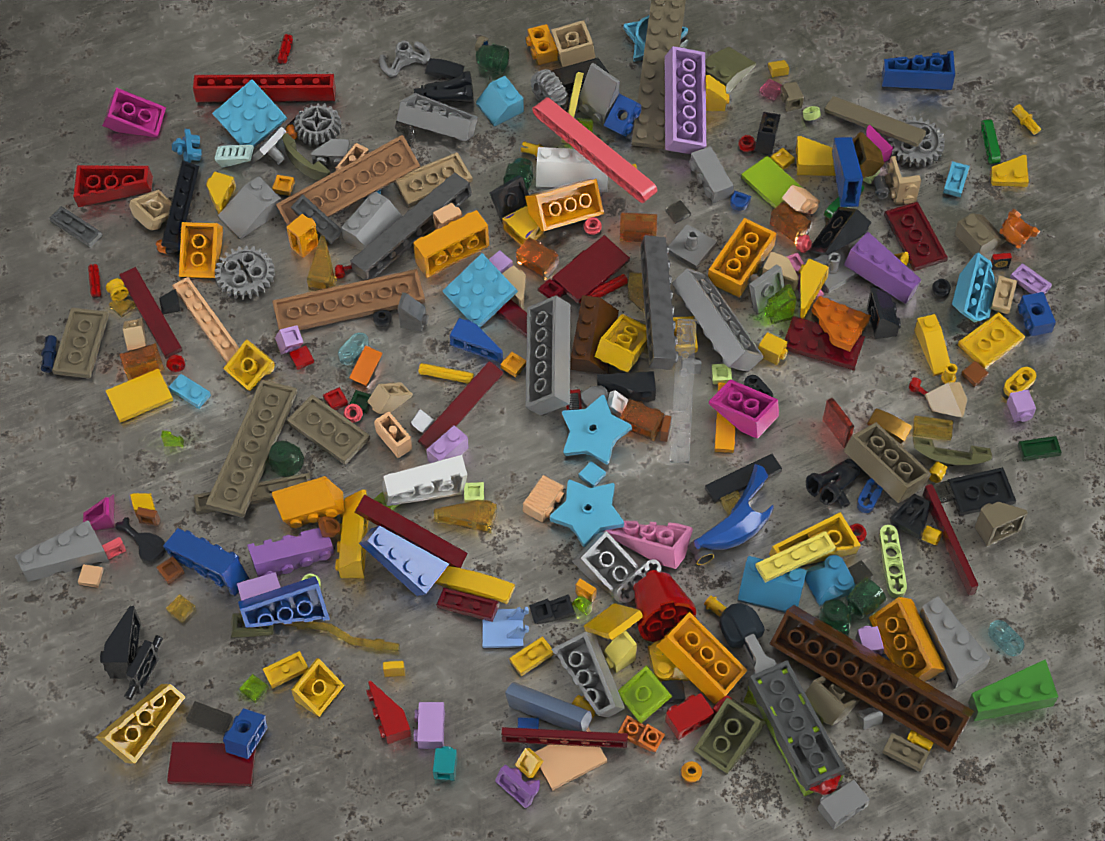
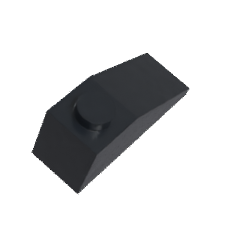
[755,112,781,155]
[597,371,656,402]

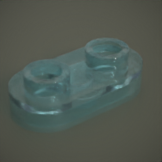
[338,333,369,365]
[988,620,1025,656]

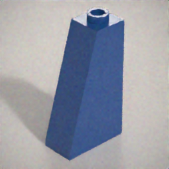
[832,137,863,207]

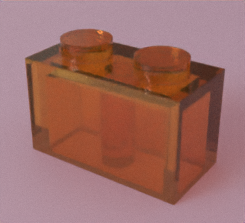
[770,201,811,244]
[620,213,657,242]
[516,237,559,280]
[119,343,165,381]
[620,400,665,441]

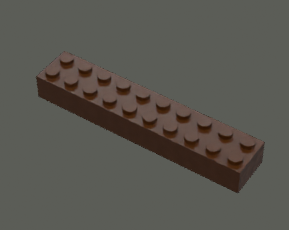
[769,605,974,752]

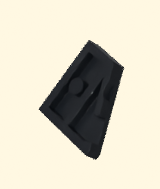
[889,493,931,540]

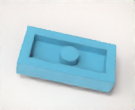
[943,161,970,198]
[169,374,211,409]

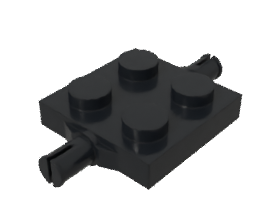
[124,635,163,700]

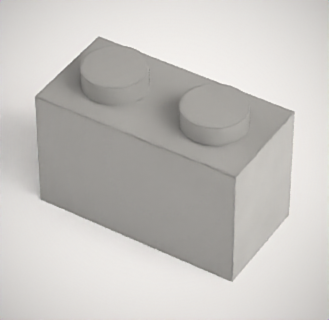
[818,780,869,829]

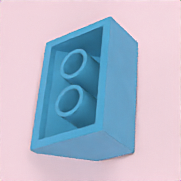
[737,556,807,613]

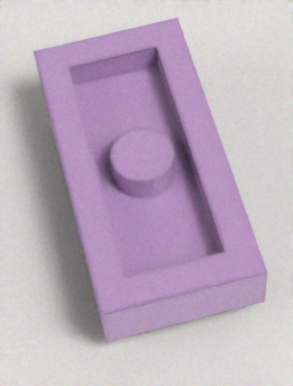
[1010,263,1052,294]

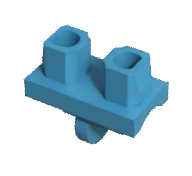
[172,129,202,163]

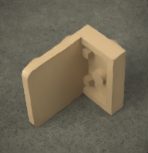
[885,156,921,206]

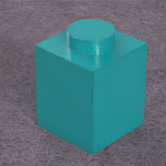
[433,746,458,781]

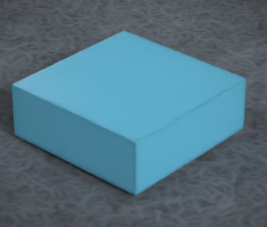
[579,461,606,488]

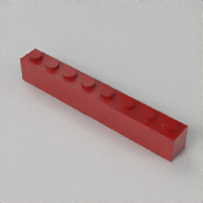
[193,74,336,102]

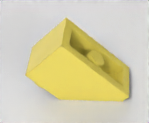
[604,630,637,673]

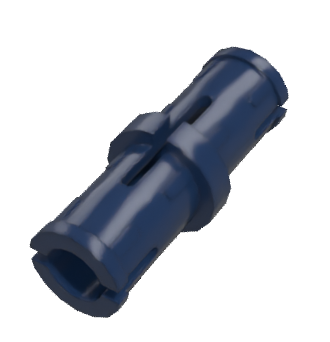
[41,335,57,373]

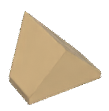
[925,382,967,418]

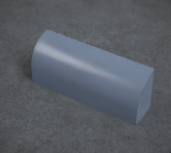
[505,682,592,731]

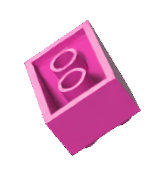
[102,88,166,138]
[709,379,779,439]

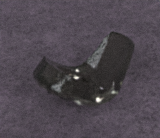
[395,121,417,146]

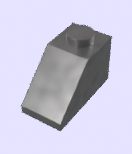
[398,292,429,332]

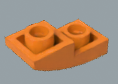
[349,346,383,387]
[617,715,665,752]

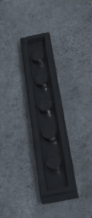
[161,160,199,251]

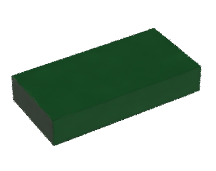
[1018,436,1062,461]

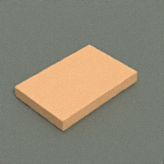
[535,727,607,791]

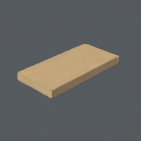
[394,152,473,208]

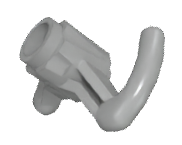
[379,41,431,77]

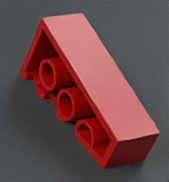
[73,165,153,207]

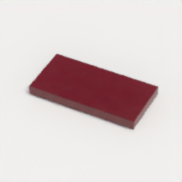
[884,201,948,271]
[552,235,630,304]
[167,742,256,786]

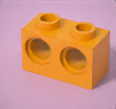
[525,24,558,65]
[286,214,319,258]

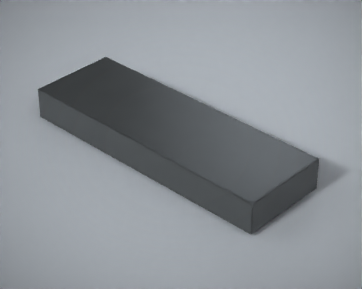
[290,194,342,245]
[49,206,103,248]

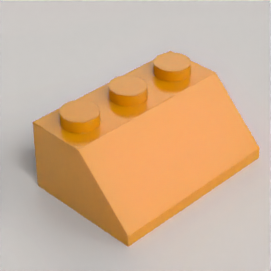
[272,476,345,528]

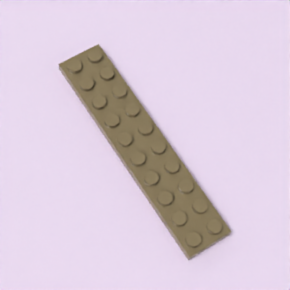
[631,0,686,149]

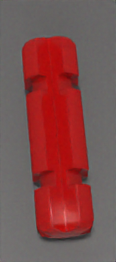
[277,34,293,64]
[88,264,101,298]

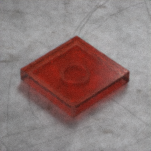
[823,398,854,448]

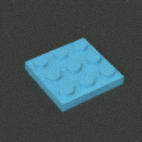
[212,79,287,147]
[443,253,518,327]

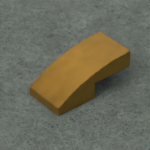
[867,408,912,443]

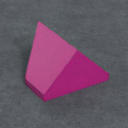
[83,494,115,530]

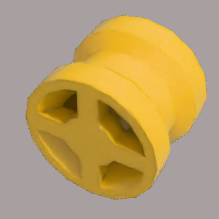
[105,278,129,302]

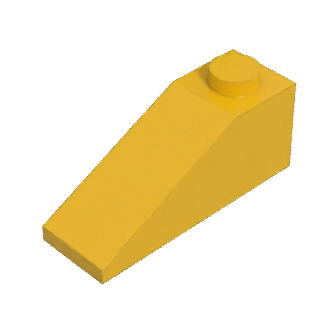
[798,259,829,319]
[914,314,950,376]

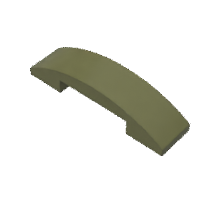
[282,133,330,181]
[913,437,992,465]

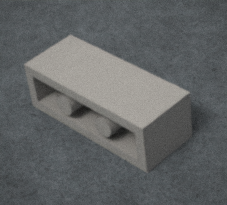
[689,146,734,203]

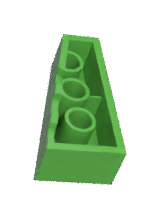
[968,659,1058,721]

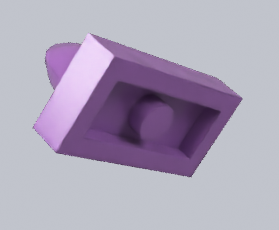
[495,765,540,809]

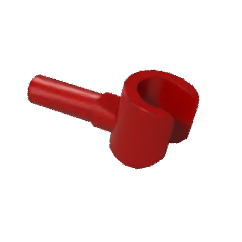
[334,265,353,279]
[909,377,929,395]

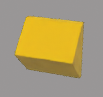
[291,658,345,717]

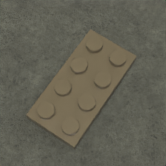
[52,307,109,378]
[287,394,370,465]

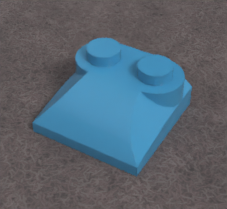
[805,555,856,607]

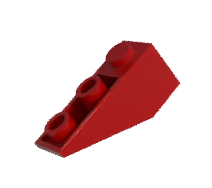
[366,681,411,744]

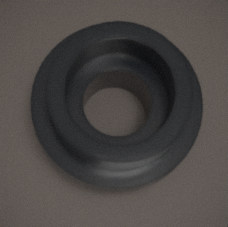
[932,279,951,296]
[373,310,392,327]

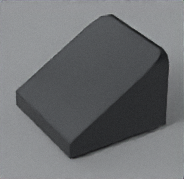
[159,289,180,314]

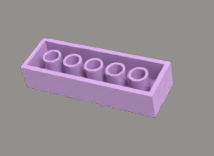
[665,46,706,154]

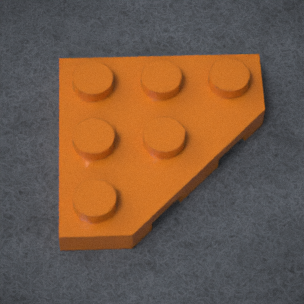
[811,296,871,352]

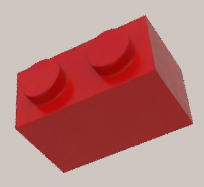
[665,693,714,740]

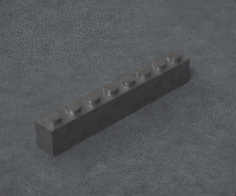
[350,173,472,280]
[640,235,678,370]

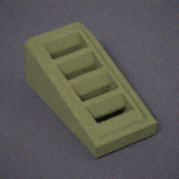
[231,613,273,638]

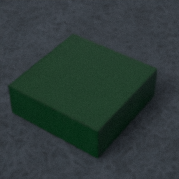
[349,390,372,414]

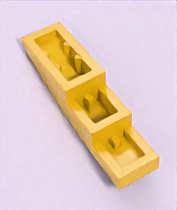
[435,566,515,604]

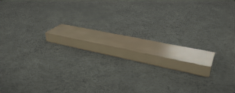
[824,96,926,147]
[194,473,311,515]

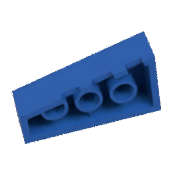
[882,51,955,90]

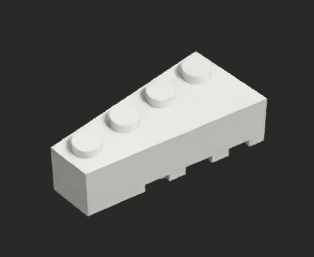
[382,455,467,506]

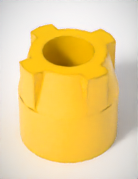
[929,461,947,483]
[922,525,943,546]

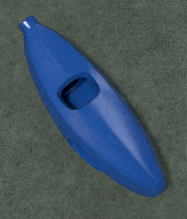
[694,464,774,550]

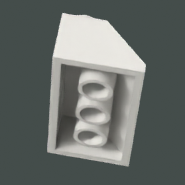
[536,147,608,192]

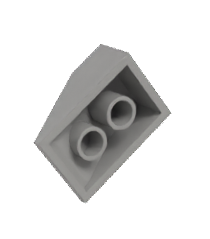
[578,63,620,127]
[218,176,281,239]
[572,531,646,598]

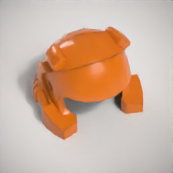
[1000,209,1040,248]

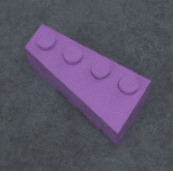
[844,232,921,304]
[247,528,335,577]

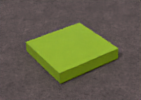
[618,665,672,723]

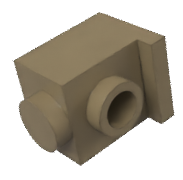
[780,81,804,112]

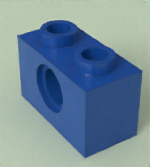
[603,94,642,137]
[1018,292,1056,336]
[223,708,267,759]

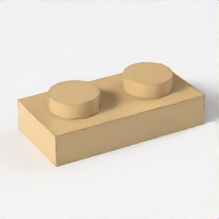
[990,276,1017,314]

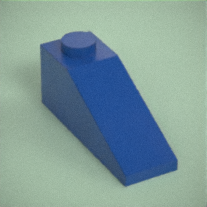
[450,318,503,363]

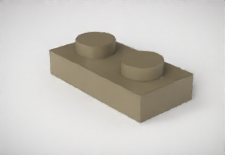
[882,733,930,772]

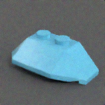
[952,253,996,322]

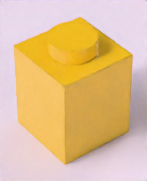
[758,332,788,365]

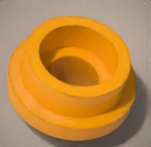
[681,761,702,782]

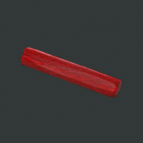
[580,274,628,304]

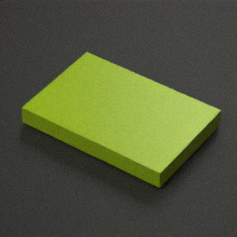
[741,156,803,211]

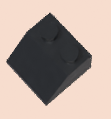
[866,287,901,339]

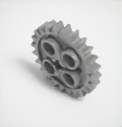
[887,117,945,168]
[214,245,275,300]

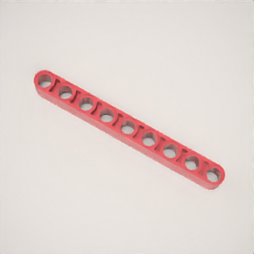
[532,97,658,203]

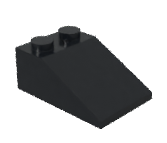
[808,207,872,255]
[100,606,141,679]

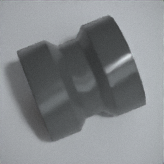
[688,541,714,565]

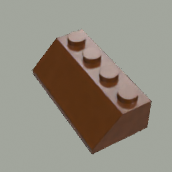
[570,295,619,374]

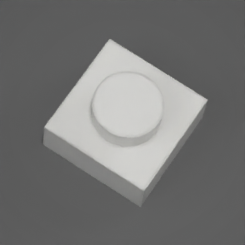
[607,390,628,417]

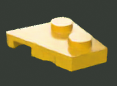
[990,155,1029,187]

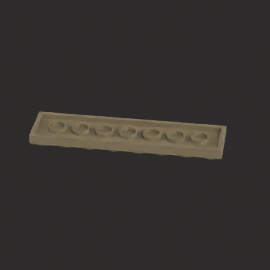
[206,379,298,518]

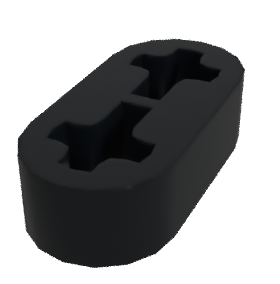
[744,375,773,397]

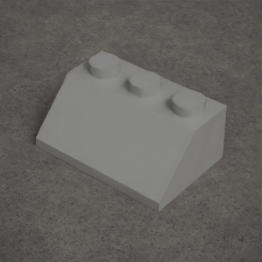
[341,192,402,251]

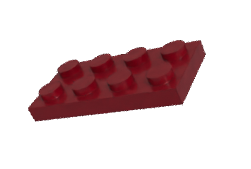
[785,316,865,370]

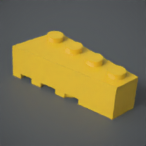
[769,512,861,566]
[95,684,185,764]

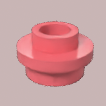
[584,217,602,235]
[796,235,812,253]
[343,404,363,423]

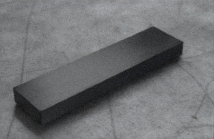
[705,454,782,504]

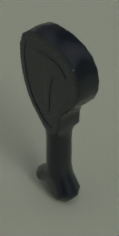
[115,517,166,564]

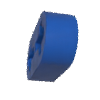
[857,478,883,513]

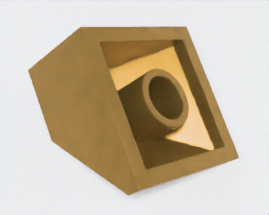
[853,132,884,178]

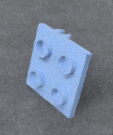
[483,607,529,648]

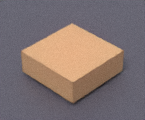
[78,564,104,588]

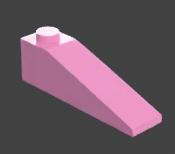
[604,521,693,569]

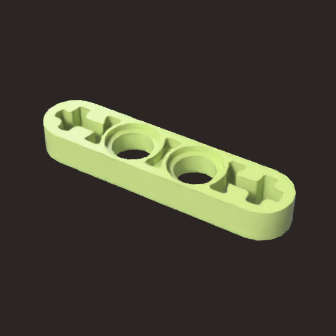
[879,525,907,598]

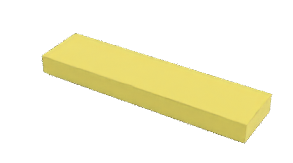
[561,72,584,144]
[755,531,836,583]

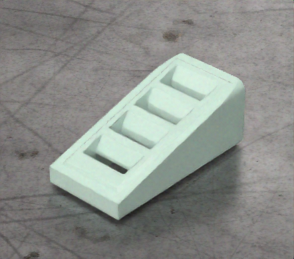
[215,145,254,168]

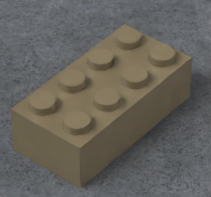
[844,422,931,503]

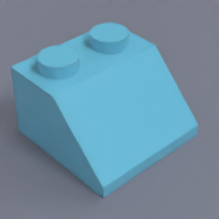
[476,76,524,127]

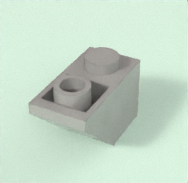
[311,139,350,167]

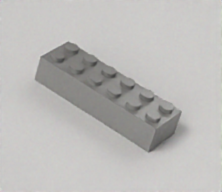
[672,268,764,372]
[526,296,570,415]

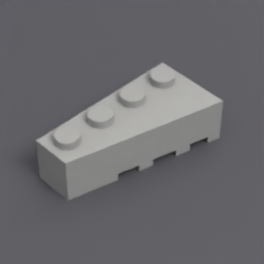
[396,93,478,141]
[15,520,109,582]
[919,596,990,689]
[551,632,625,718]

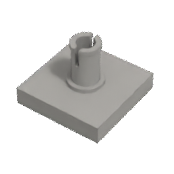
[250,127,286,165]
[669,224,717,270]
[814,249,858,293]
[748,264,786,314]

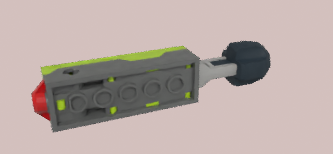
[719,603,846,797]

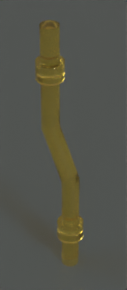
[282,621,400,652]

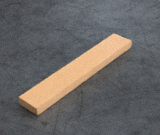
[172,277,239,364]

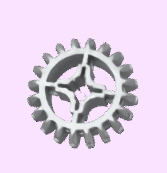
[530,69,569,110]
[294,103,342,147]

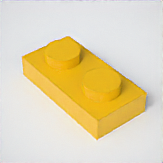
[509,636,555,677]
[263,651,308,689]

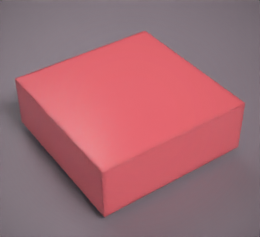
[102,537,126,560]

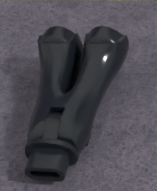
[414,71,474,102]
[806,459,862,505]

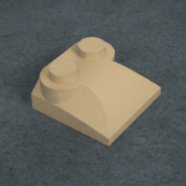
[129,190,171,230]

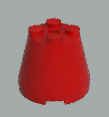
[633,570,697,642]

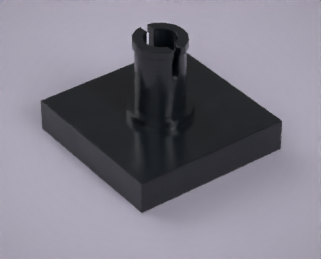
[489,175,529,224]

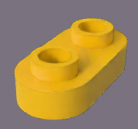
[1003,367,1036,397]

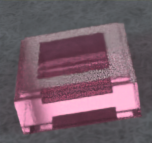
[759,79,782,101]

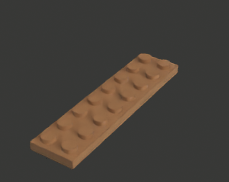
[276,135,421,225]
[272,269,425,331]

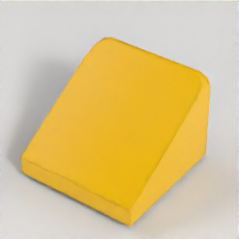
[767,60,789,77]
[130,493,155,516]

